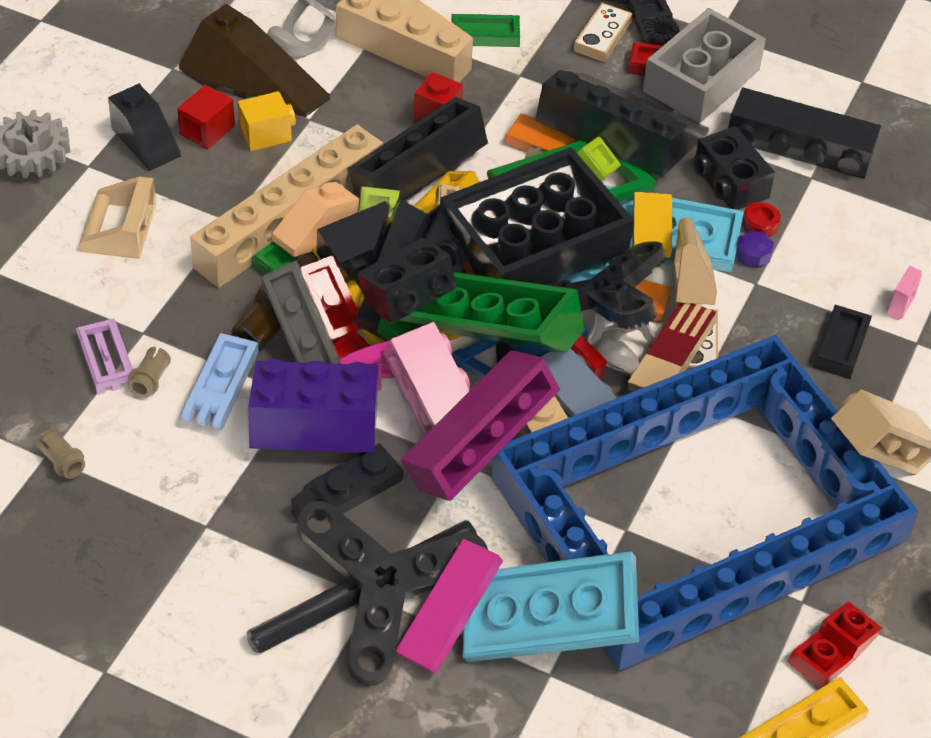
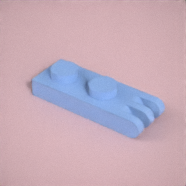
[182,333,259,430]

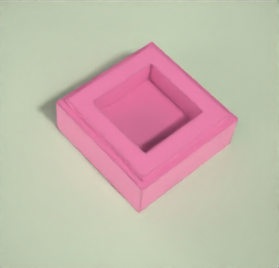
[887,266,923,320]

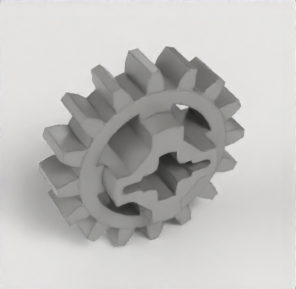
[0,110,71,178]

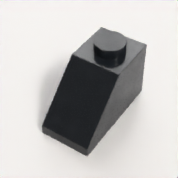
[108,83,181,171]
[316,201,389,283]

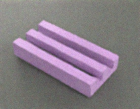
[76,318,133,395]

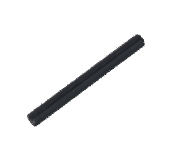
[246,520,477,653]

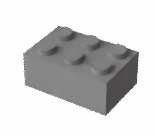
[643,8,766,123]

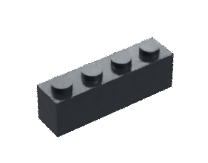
[728,87,881,179]
[347,97,488,211]

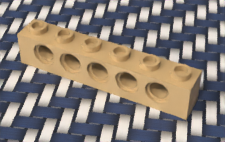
[190,124,383,288]

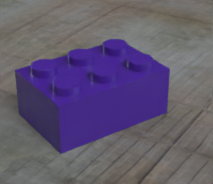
[248,359,378,452]

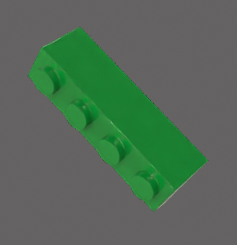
[400,272,585,353]

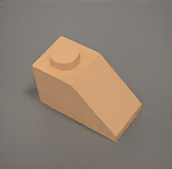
[272,182,359,257]

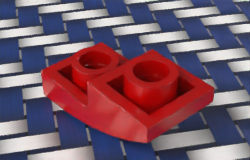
[787,601,883,689]

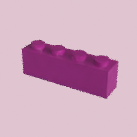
[400,350,560,501]

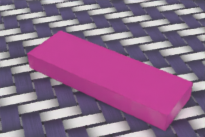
[395,539,503,675]

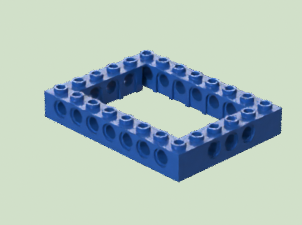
[491,335,919,671]

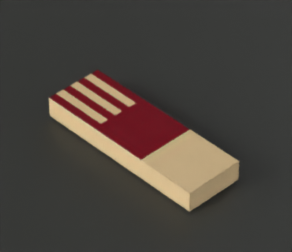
[628,302,717,392]

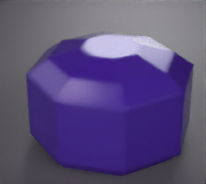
[735,230,774,268]

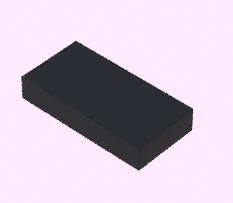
[813,304,872,379]

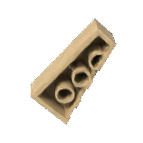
[336,0,473,82]

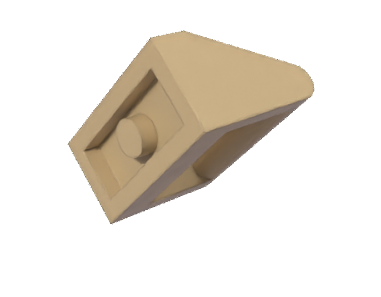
[79,177,157,259]
[672,217,717,305]

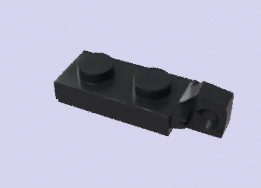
[291,443,404,521]

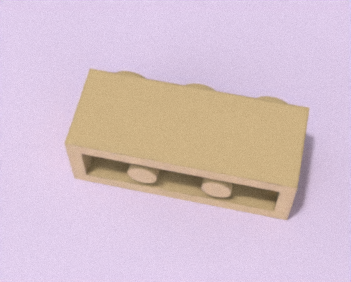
[831,389,931,475]

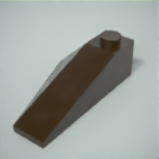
[179,4,330,117]

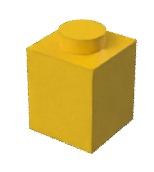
[238,91,296,151]

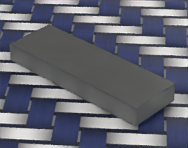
[260,261,340,364]

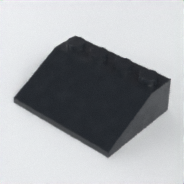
[535,70,709,177]
[440,147,635,285]

